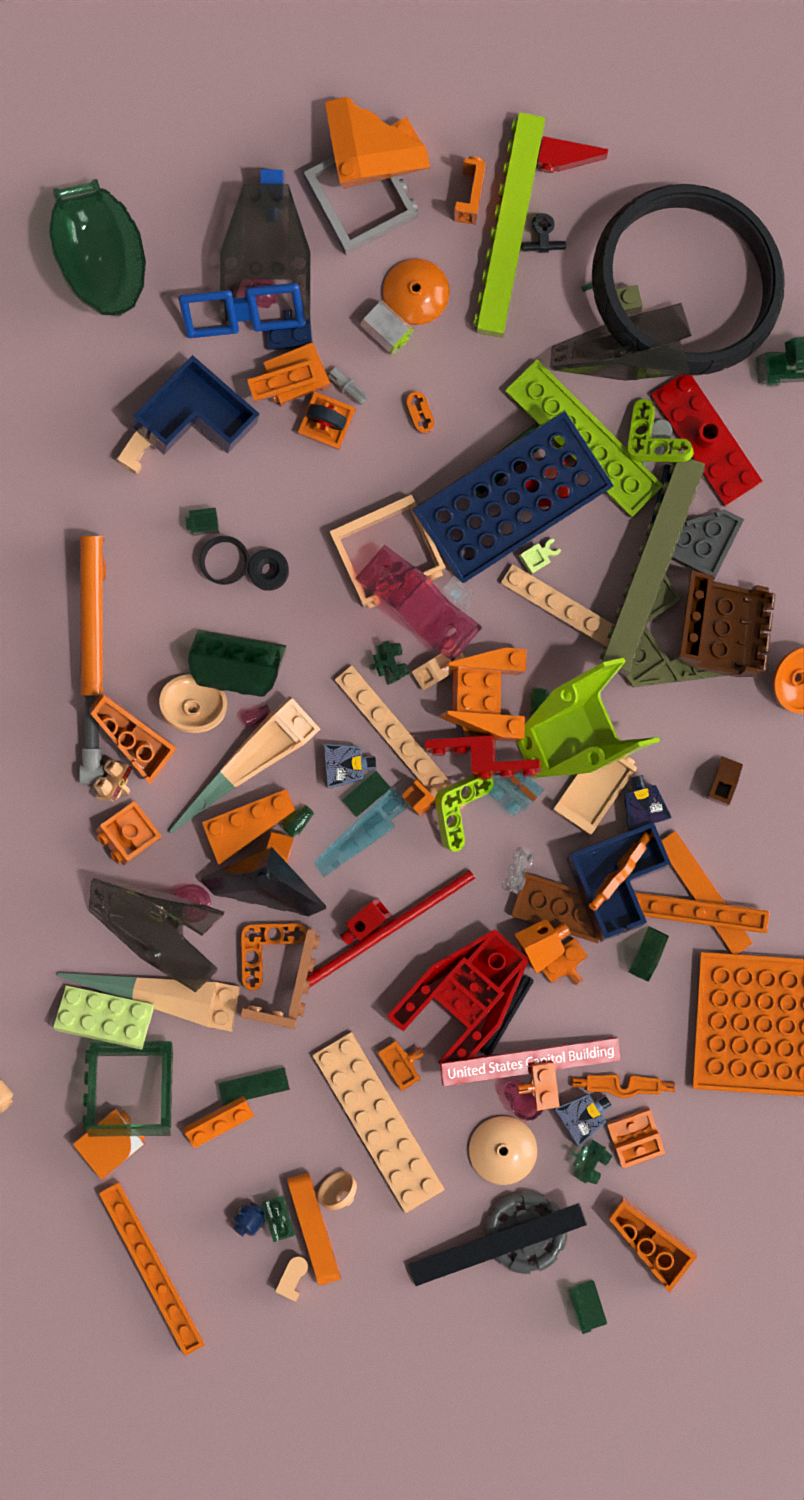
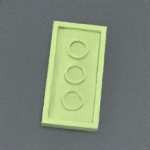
[53,986,154,1050]

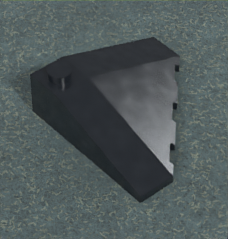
[201,847,327,917]

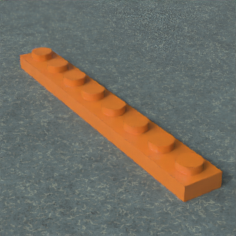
[99,1182,205,1356]

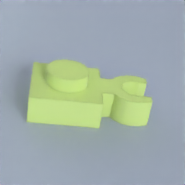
[519,539,561,575]

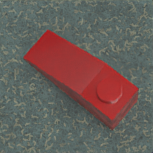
[537,136,609,173]

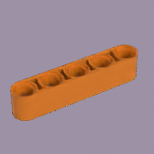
[287,1172,341,1286]

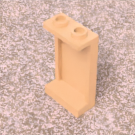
[553,756,637,836]

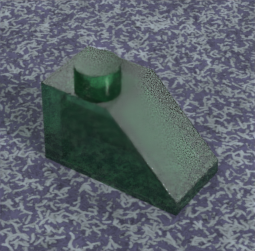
[628,926,669,982]

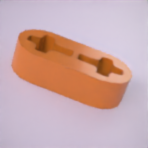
[406,392,434,434]

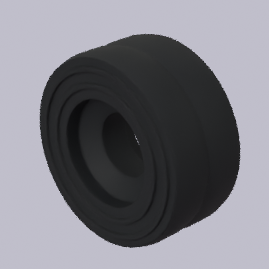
[248,549,289,591]

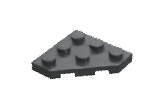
[672,509,744,580]

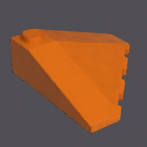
[325,96,431,189]

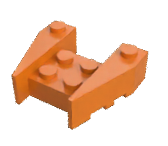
[440,647,527,742]

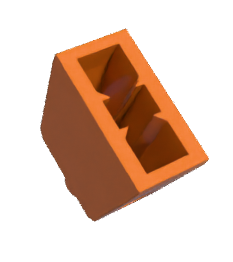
[514,920,571,974]

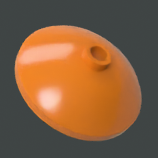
[383,259,450,325]
[773,647,804,714]

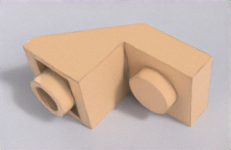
[412,644,465,691]

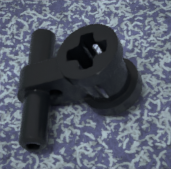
[521,213,566,253]

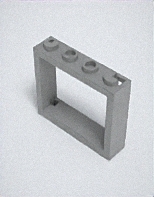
[304,157,419,255]

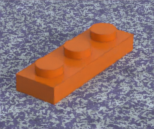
[247,359,319,403]
[183,1096,255,1148]

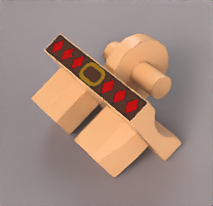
[93,760,133,802]

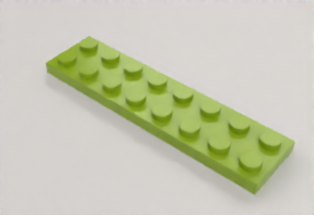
[505,359,664,518]

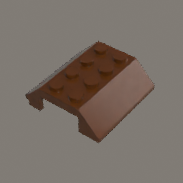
[679,571,776,677]

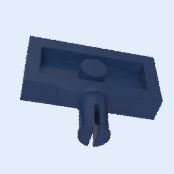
[266,309,313,351]

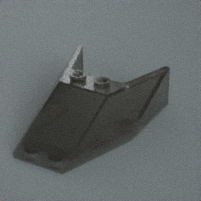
[220,184,311,324]
[550,303,691,381]
[89,878,225,993]

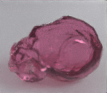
[503,1079,543,1122]

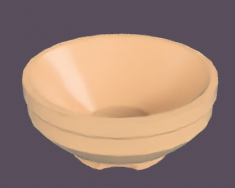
[318,1171,357,1210]

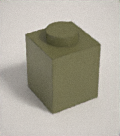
[616,285,643,315]

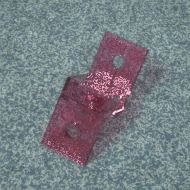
[355,544,482,661]

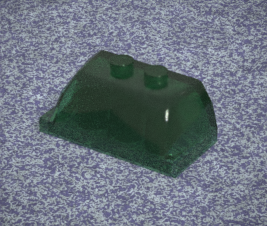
[188,630,286,697]

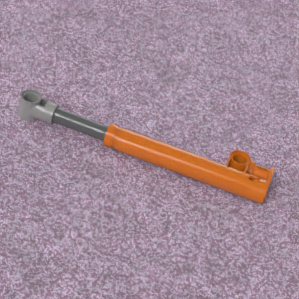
[80,536,106,785]

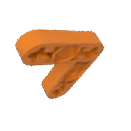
[241,924,307,991]

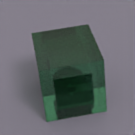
[186,507,220,536]

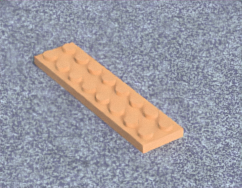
[313,1032,445,1213]

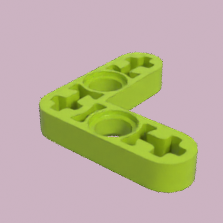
[628,399,694,462]
[435,775,494,852]

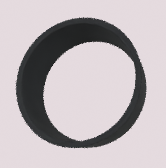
[199,536,249,585]

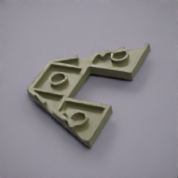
[624,575,728,688]

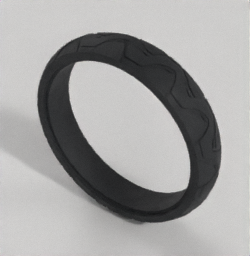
[592,184,785,375]

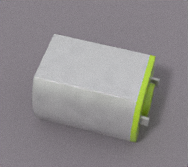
[360,300,414,355]

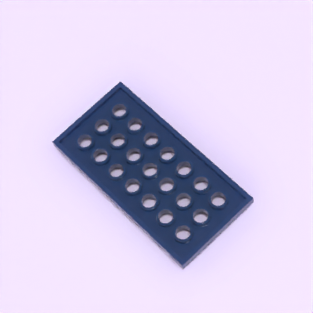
[413,410,614,584]

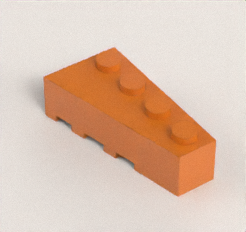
[88,692,177,785]
[202,789,296,866]
[609,1197,697,1293]

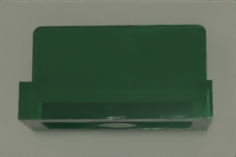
[568,1280,607,1334]

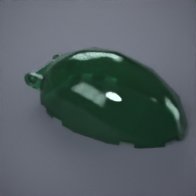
[49,179,146,318]

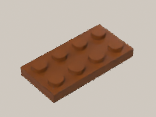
[511,873,599,944]

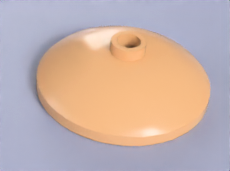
[159,674,227,733]
[469,1116,537,1185]

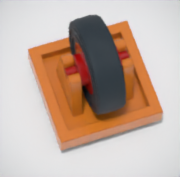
[298,391,356,450]

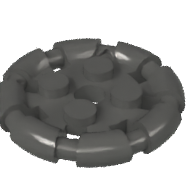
[485,1191,567,1274]

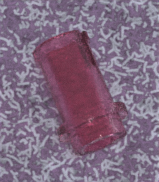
[242,705,270,727]

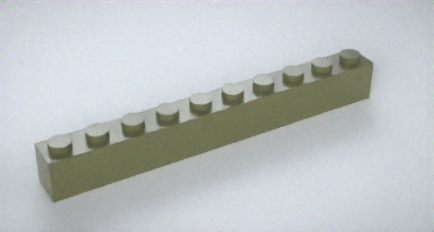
[599,459,705,676]

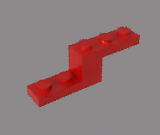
[425,735,542,780]

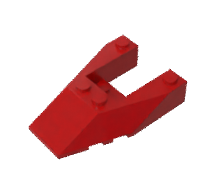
[387,929,529,1064]

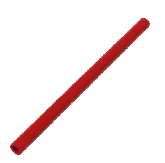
[306,869,476,988]

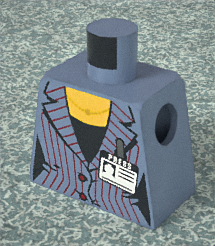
[324,744,376,789]
[554,1094,612,1146]

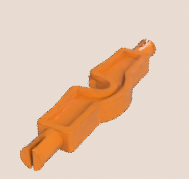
[589,832,651,911]
[572,1075,675,1098]

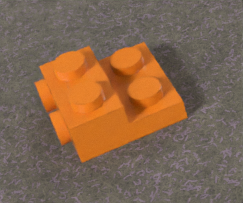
[96,801,162,866]

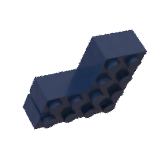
[130,355,260,455]
[566,822,671,942]

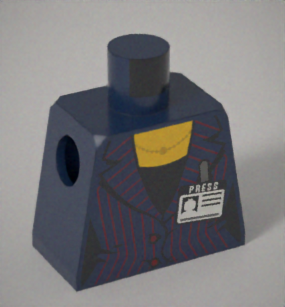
[624,775,671,831]

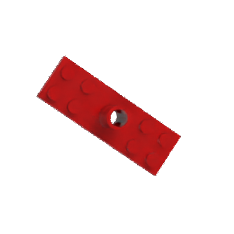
[651,375,763,507]

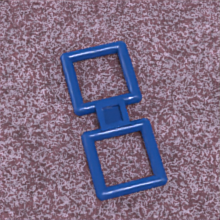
[178,283,306,339]

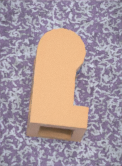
[117,431,153,475]
[275,1255,309,1302]

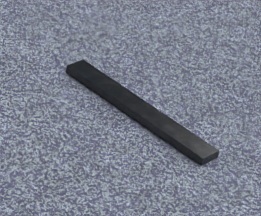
[408,1203,587,1286]

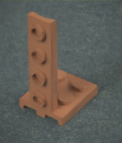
[241,929,320,1029]

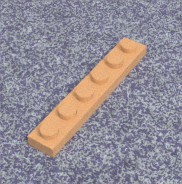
[501,564,615,647]

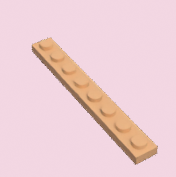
[335,665,468,817]

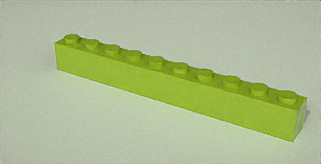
[473,112,545,338]

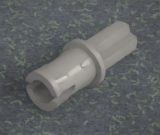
[328,367,368,405]

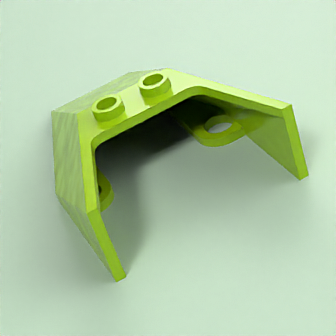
[517,658,660,778]

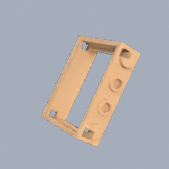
[330,494,445,609]

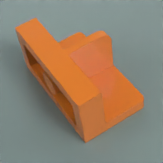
[403,779,435,817]

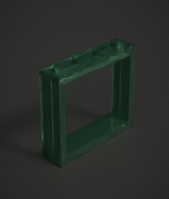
[83,1041,173,1137]

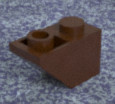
[706,756,743,806]

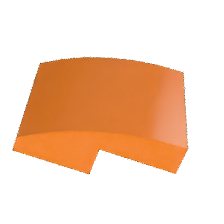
[606,1107,666,1169]

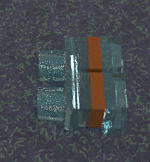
[489,774,544,817]

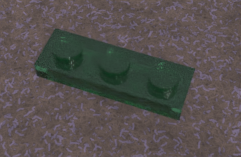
[218,1067,290,1106]

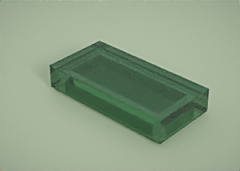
[342,771,391,817]

